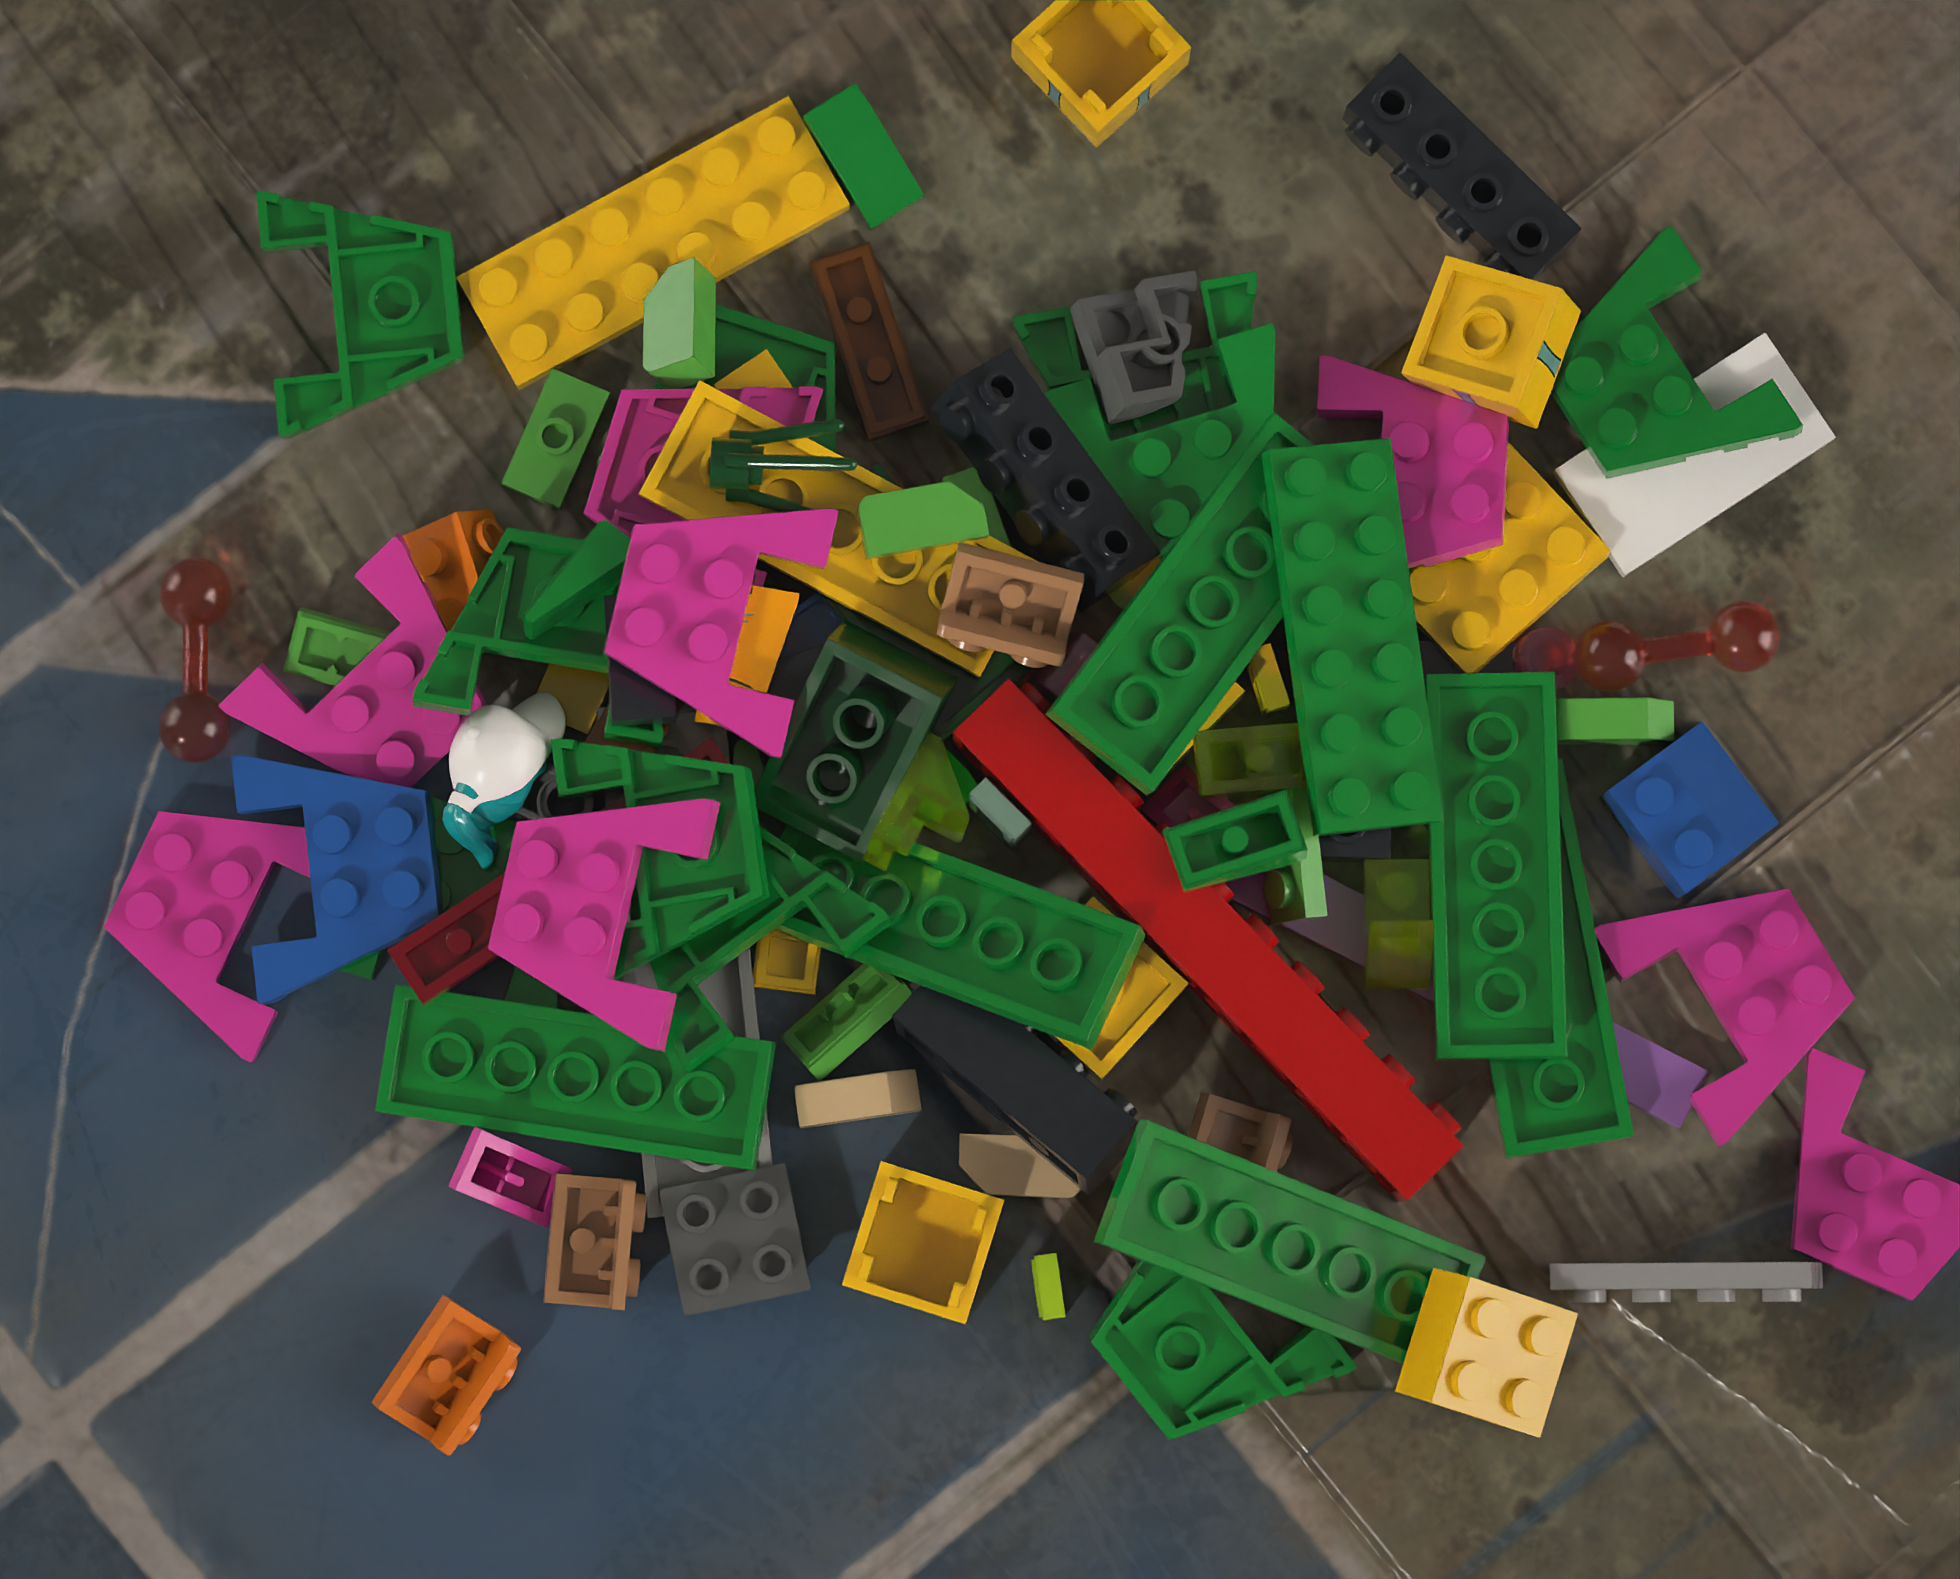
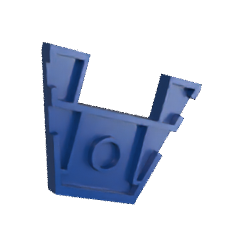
[231,755,444,1005]

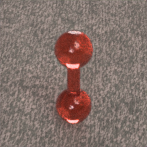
[159,557,232,763]
[1574,601,1781,692]

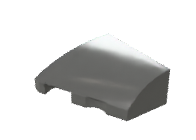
[1069,270,1198,425]

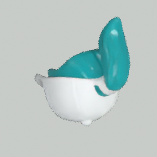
[443,692,566,869]

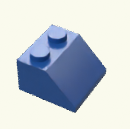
[1599,721,1779,899]

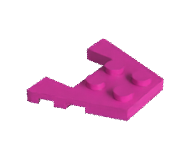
[1317,356,1509,568]
[584,386,823,587]
[604,509,839,758]
[218,532,487,788]
[488,799,720,1051]
[104,811,310,1064]
[1595,888,1855,1148]
[1791,1048,1960,1301]

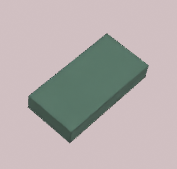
[969,778,1032,850]

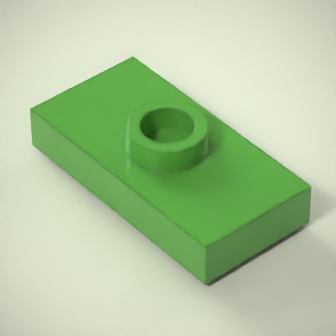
[501,368,611,511]
[283,607,391,686]
[780,963,913,1082]

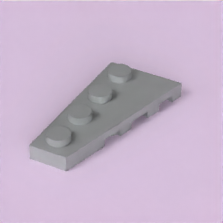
[1550,1262,1823,1303]

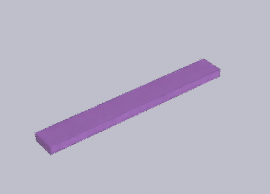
[1227,871,1709,1129]

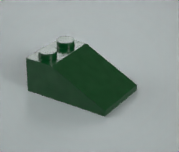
[754,620,958,863]

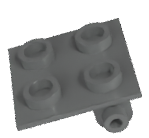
[659,1163,811,1317]

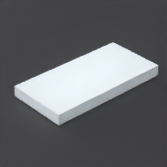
[1553,333,1836,578]

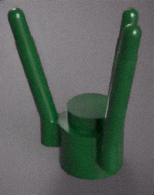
[709,419,857,513]

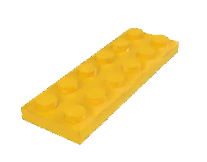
[456,96,850,391]
[639,380,1038,677]

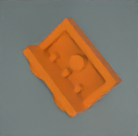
[402,509,504,630]
[371,1294,521,1456]

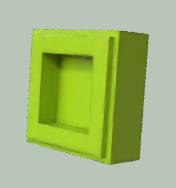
[1031,1253,1066,1320]

